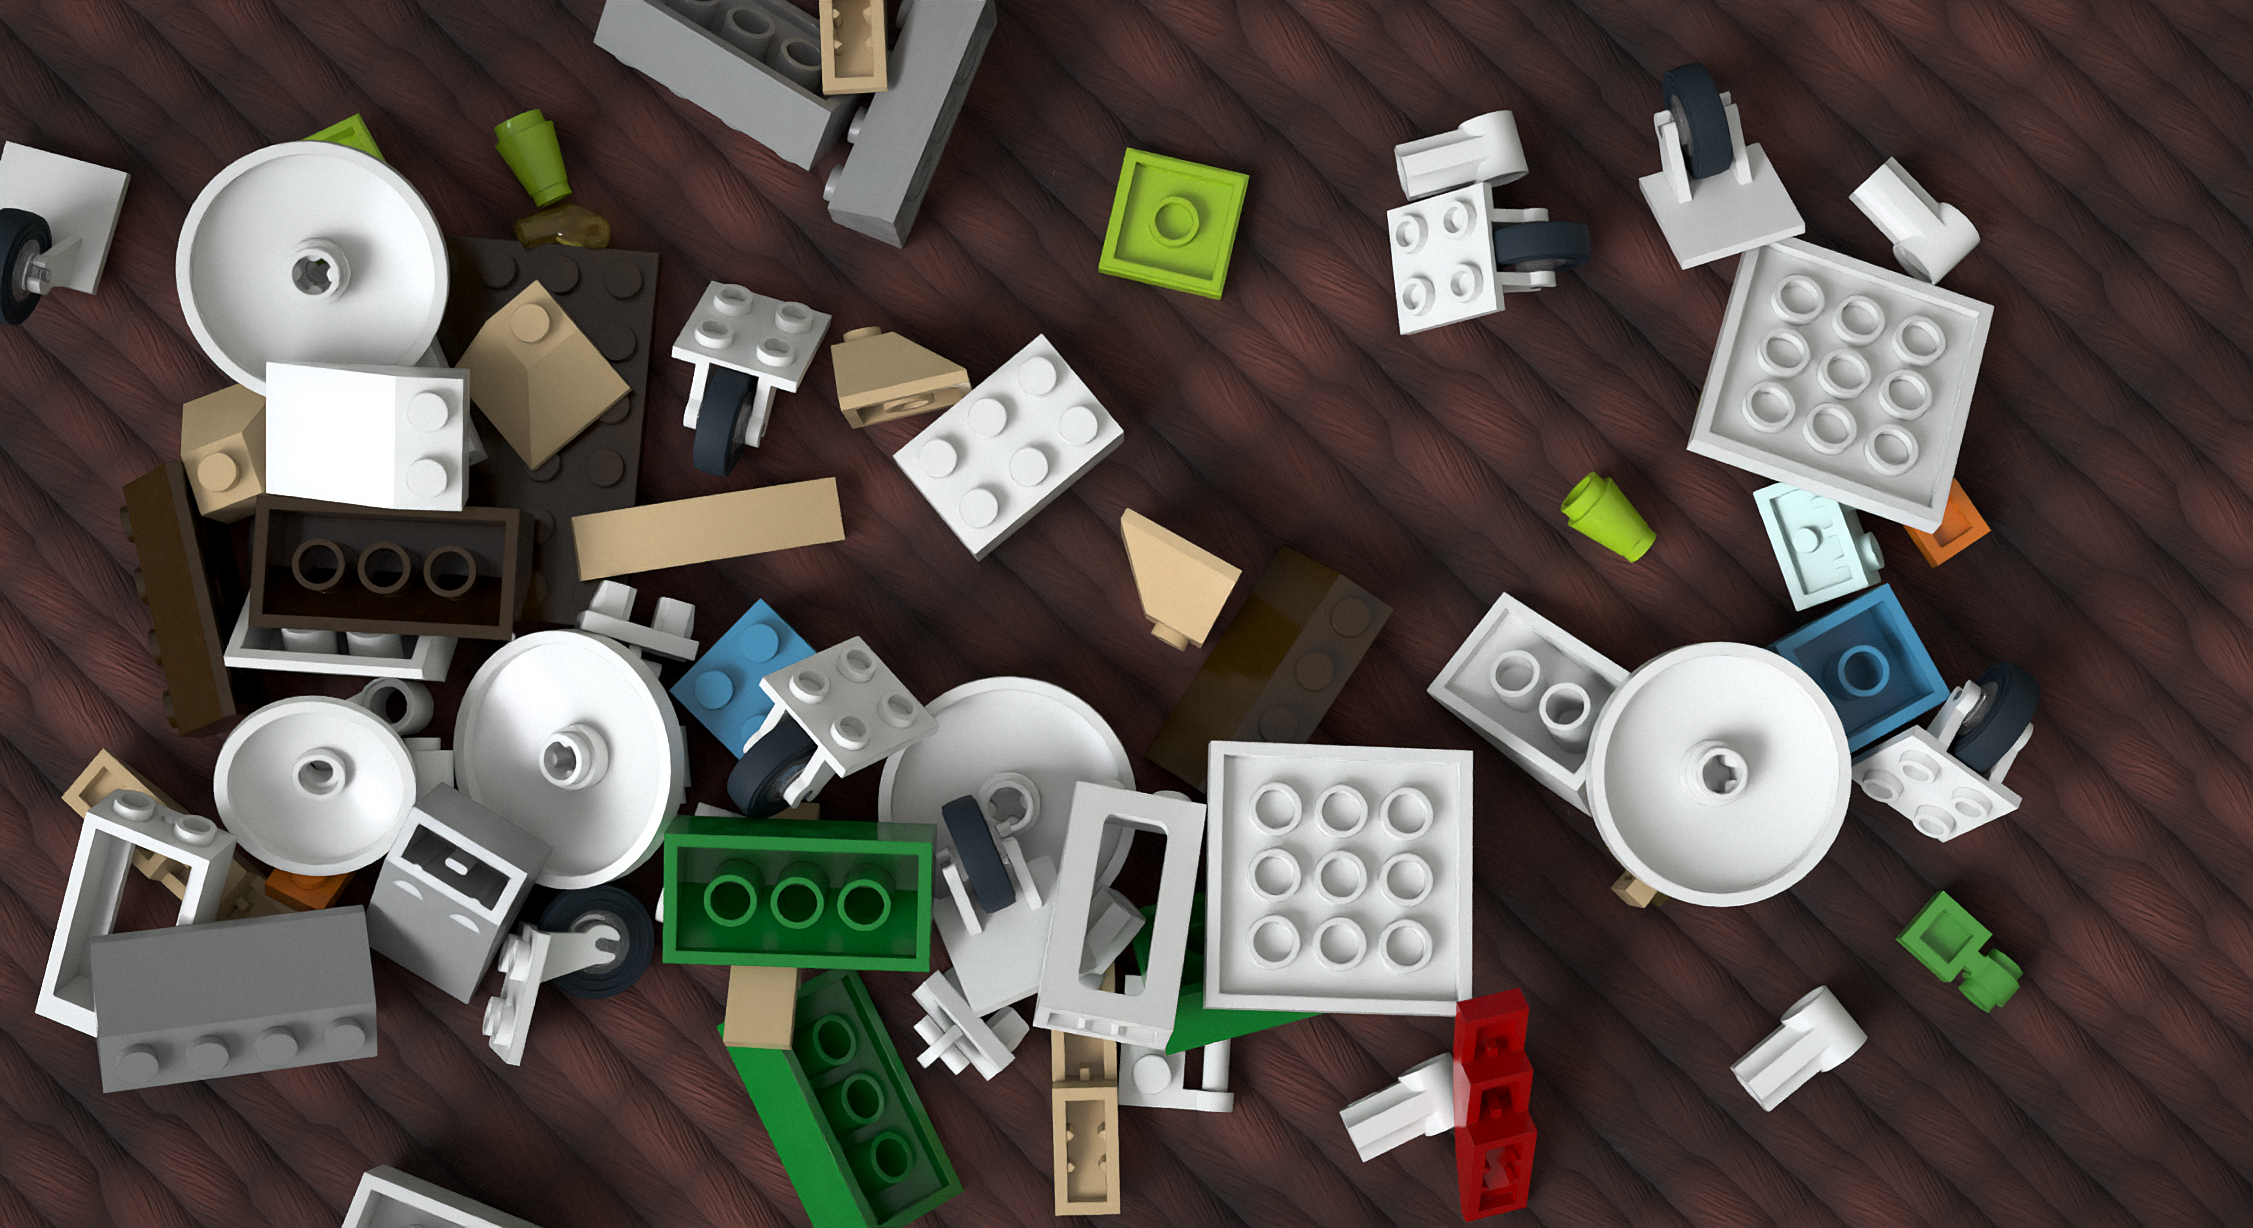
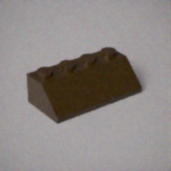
[120,460,270,739]
[248,495,535,641]
[1143,545,1394,798]

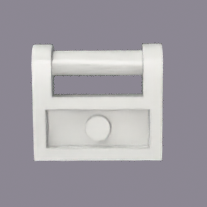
[1118,975,1234,1112]

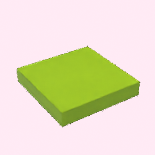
[1098,147,1249,300]

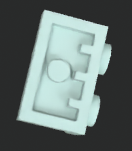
[1753,482,1884,612]

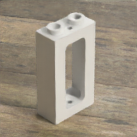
[1033,779,1207,1050]
[35,788,238,1037]

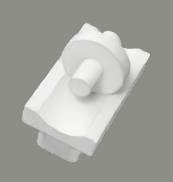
[574,580,699,679]
[911,967,1029,1081]

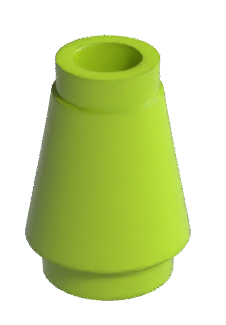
[494,109,572,208]
[1560,472,1657,563]

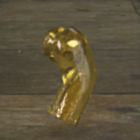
[514,204,611,250]

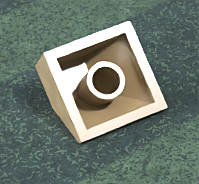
[454,280,632,471]
[831,327,973,429]
[180,383,295,524]
[1121,508,1242,652]

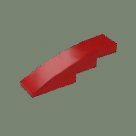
[1453,987,1537,1222]

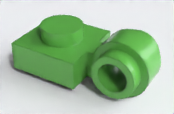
[1895,891,2023,1013]

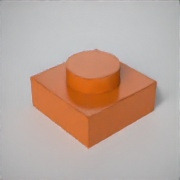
[1902,478,1991,568]
[264,868,356,912]

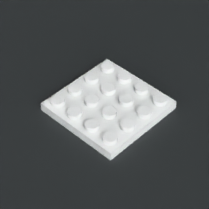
[1686,237,1994,534]
[1203,741,1473,1017]

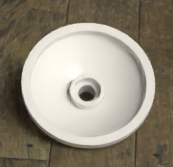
[214,695,417,876]

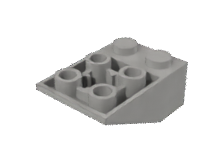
[365,782,554,1005]

